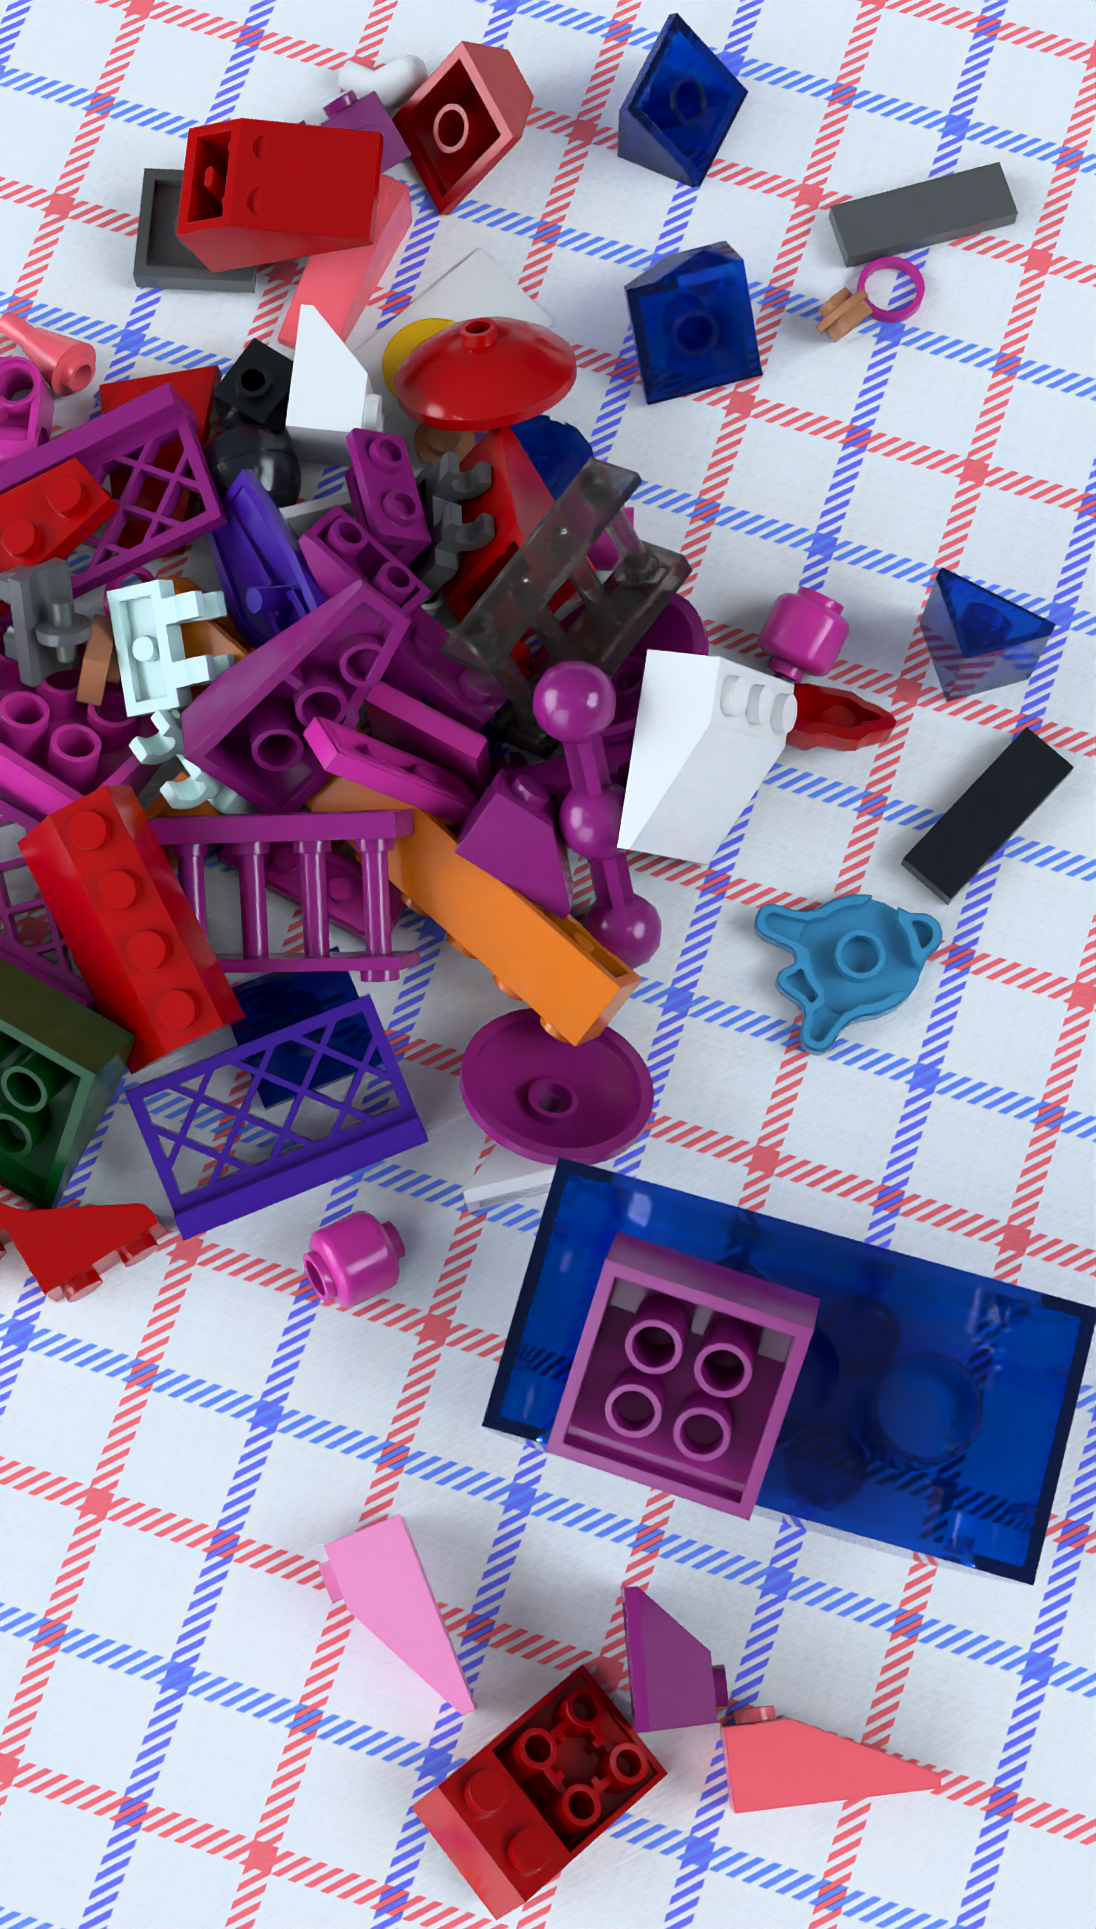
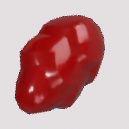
[785,683,897,752]

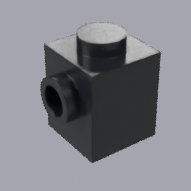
[212,338,294,435]

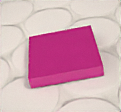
[364,681,492,797]

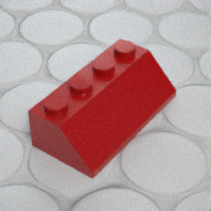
[17,785,245,1075]

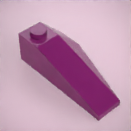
[180,578,411,813]

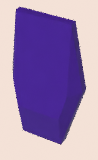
[205,469,327,649]

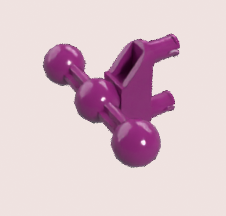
[490,660,662,970]

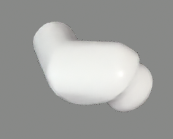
[338,55,428,108]

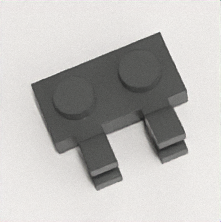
[407,451,495,602]

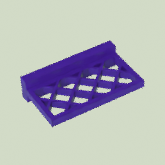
[125,993,429,1241]

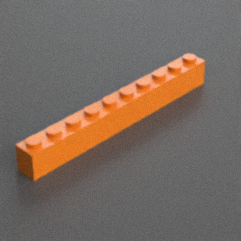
[156,577,643,1047]

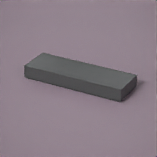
[829,162,1018,268]

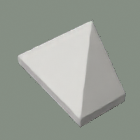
[463,1143,594,1213]

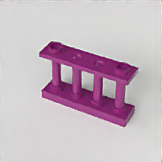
[148,809,420,982]

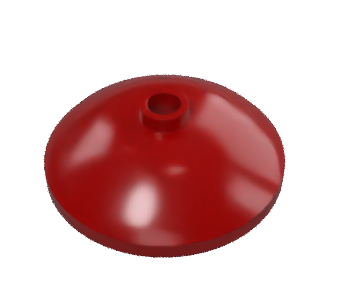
[394,317,577,431]

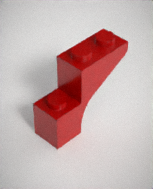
[0,1202,168,1303]

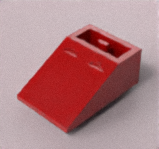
[176,118,384,273]
[443,426,597,651]
[411,1664,668,1921]

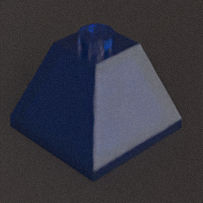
[624,240,763,405]

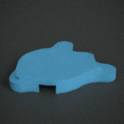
[754,894,942,1055]

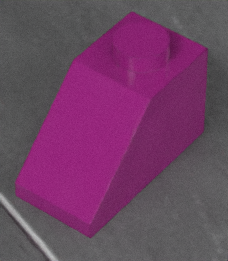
[455,768,574,920]

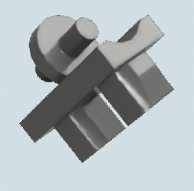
[0,557,92,687]

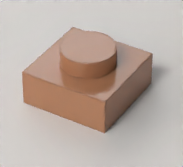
[76,614,121,706]

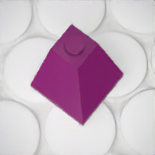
[621,1586,728,1733]

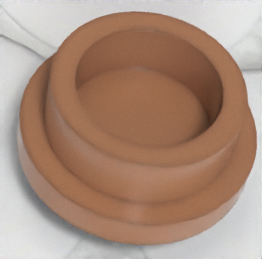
[816,287,873,342]
[414,423,475,466]

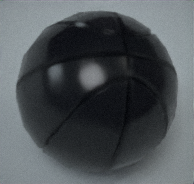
[193,423,301,511]

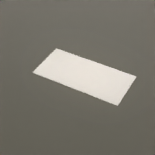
[352,247,555,448]

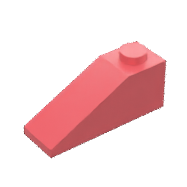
[278,173,413,350]
[720,1705,942,1814]

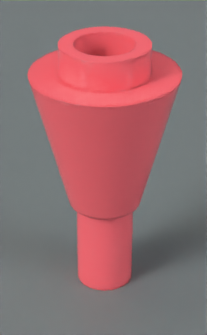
[0,311,96,397]

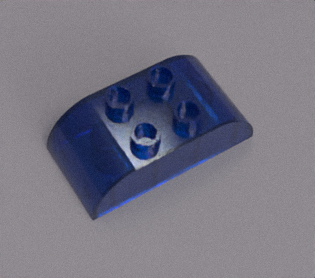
[482,1157,1096,1586]

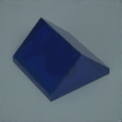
[617,13,748,188]
[919,567,1056,702]
[230,946,383,1110]

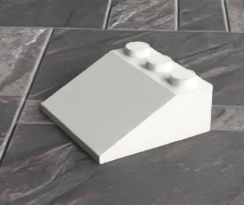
[617,649,797,865]

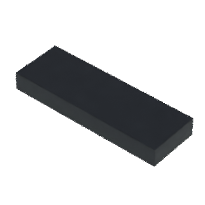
[901,727,1074,905]

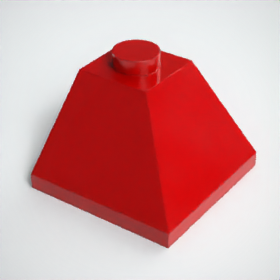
[391,41,534,216]

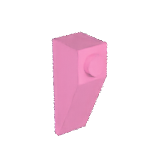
[319,1514,477,1715]

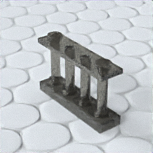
[439,457,693,760]

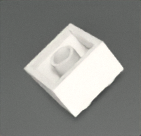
[285,304,387,467]

